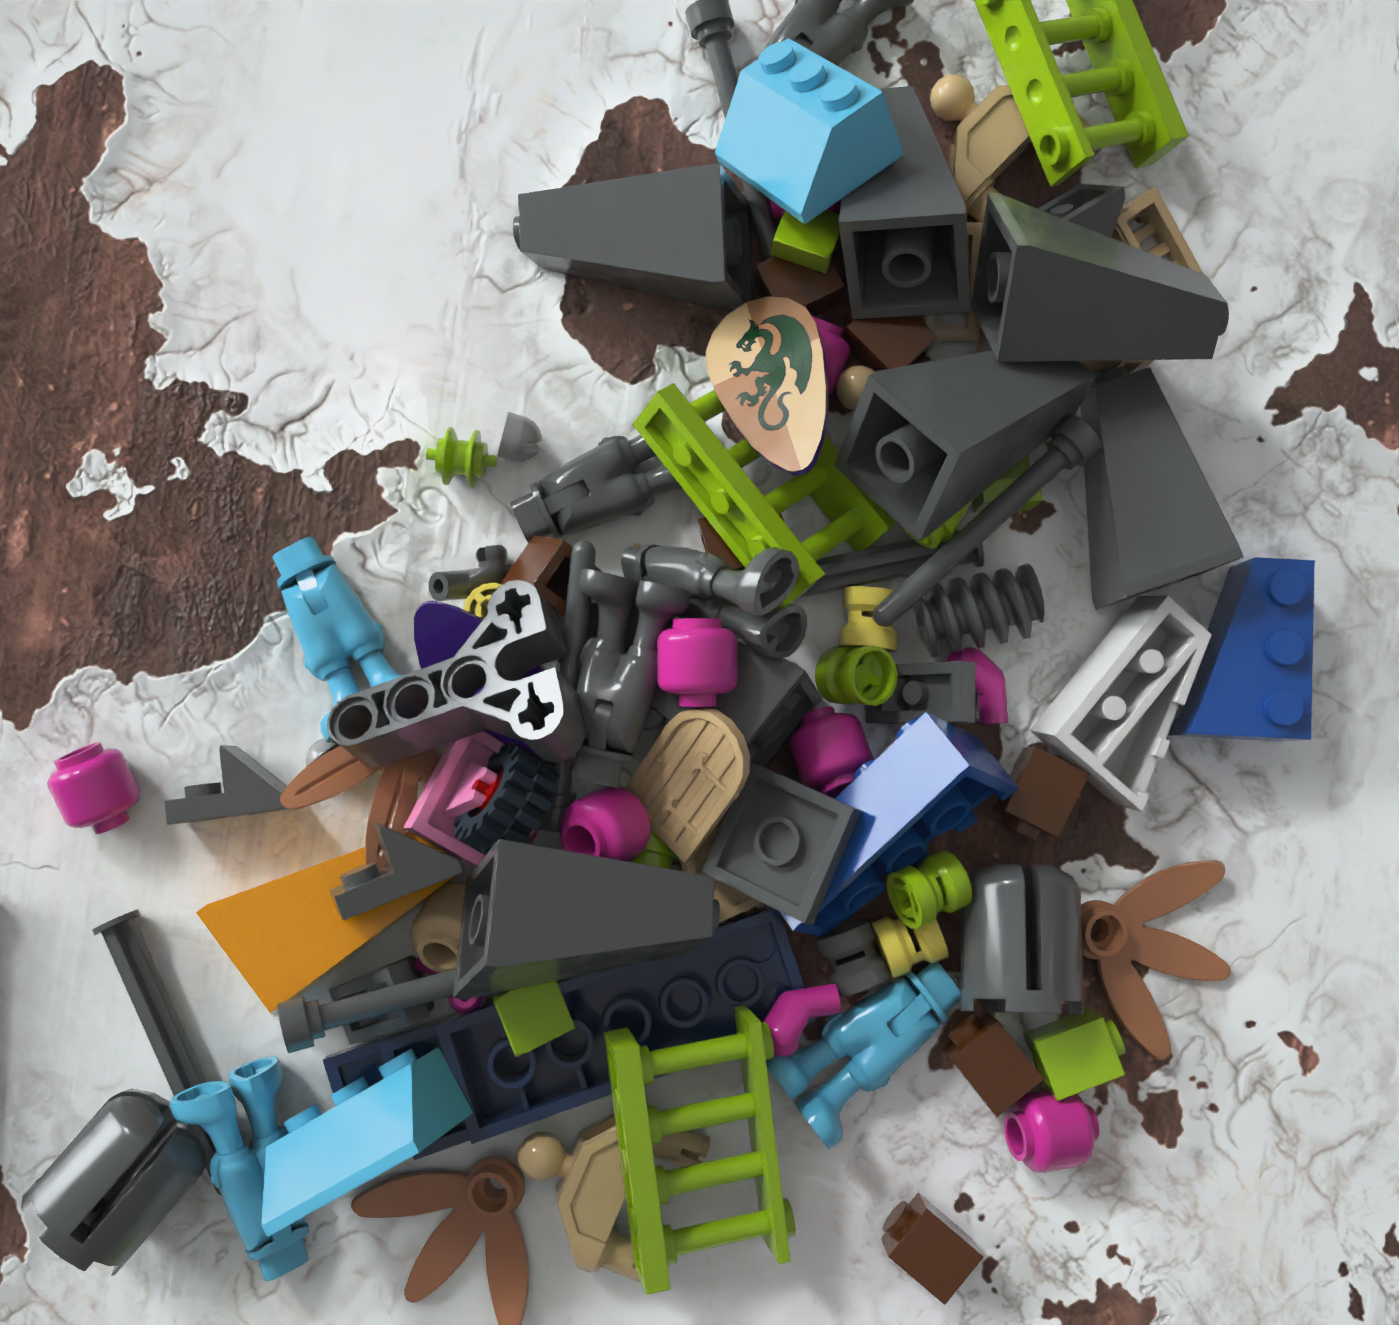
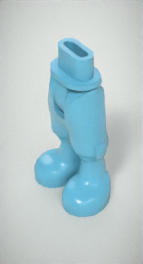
[272,537,406,743]
[766,962,961,1150]
[169,1056,309,1281]

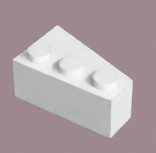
[1030,595,1212,812]

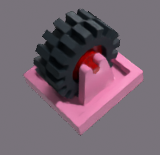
[403,731,559,869]

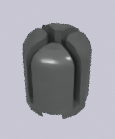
[961,863,1084,1014]
[21,1088,206,1276]

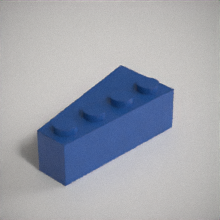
[781,712,1019,937]

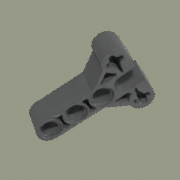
[327,580,585,768]

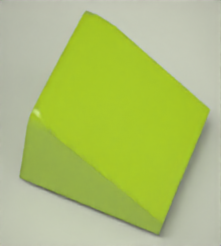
[771,210,840,274]
[493,981,575,1057]

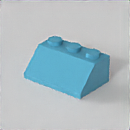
[715,38,904,224]
[261,1047,473,1237]

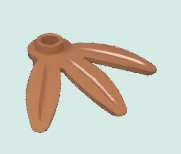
[280,711,441,870]
[1081,860,1231,1061]
[351,1156,529,1325]

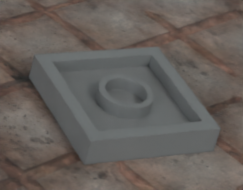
[702,761,862,925]

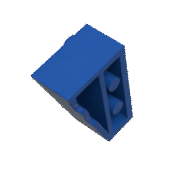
[1168,557,1315,741]

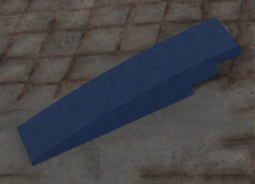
[323,908,816,1160]

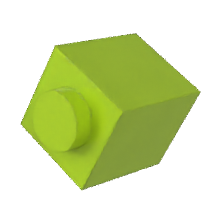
[1023,1008,1125,1101]

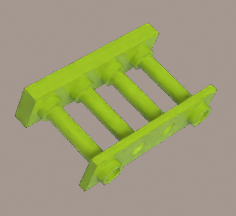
[974,0,1189,187]
[632,383,896,604]
[604,1005,796,1295]

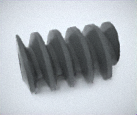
[913,563,1045,658]

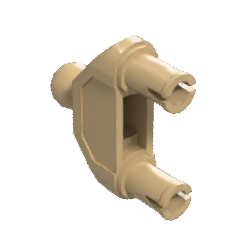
[930,74,1101,222]
[517,1103,710,1282]

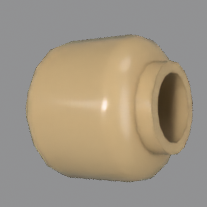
[410,883,466,973]

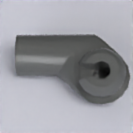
[429,545,512,601]

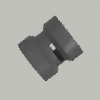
[815,919,891,997]

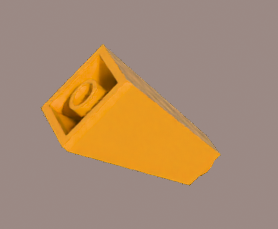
[196,831,454,1016]

